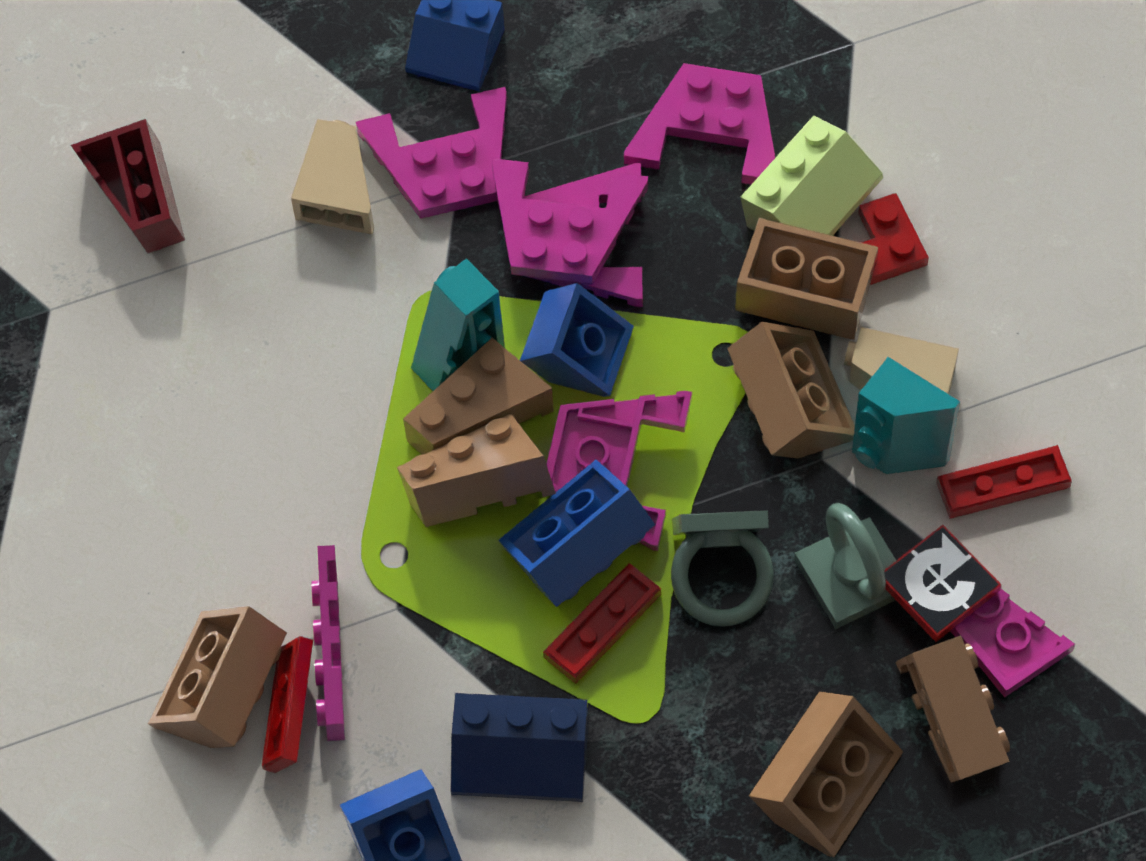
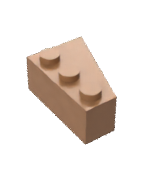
[403,338,554,454]
[397,413,556,527]
[895,636,1010,782]

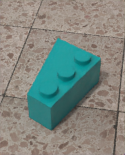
[411,258,505,391]

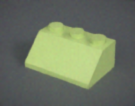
[741,116,883,236]

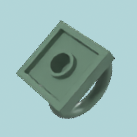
[794,503,896,629]
[671,510,774,626]

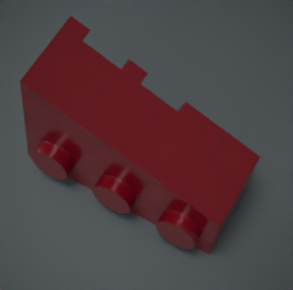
[71,119,185,253]

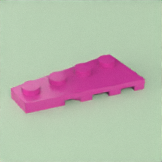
[311,545,345,741]
[950,589,1075,697]

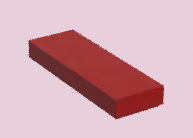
[936,445,1072,519]
[543,563,662,684]
[262,636,313,773]

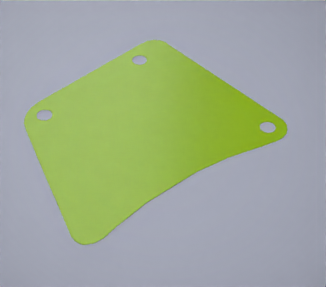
[361,290,748,723]

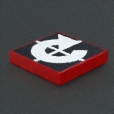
[884,525,1002,642]

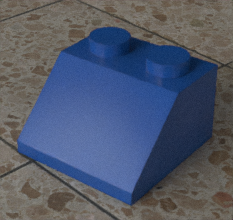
[405,0,505,91]
[520,283,634,397]
[340,769,462,861]

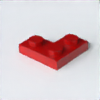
[858,193,929,285]

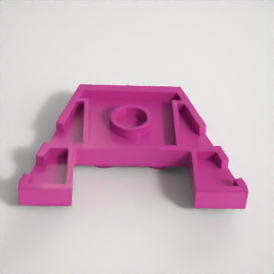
[624,63,775,185]
[355,87,507,219]
[492,158,648,284]
[524,163,643,307]
[547,391,692,551]

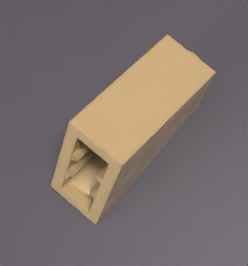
[291,119,374,234]
[844,327,959,394]

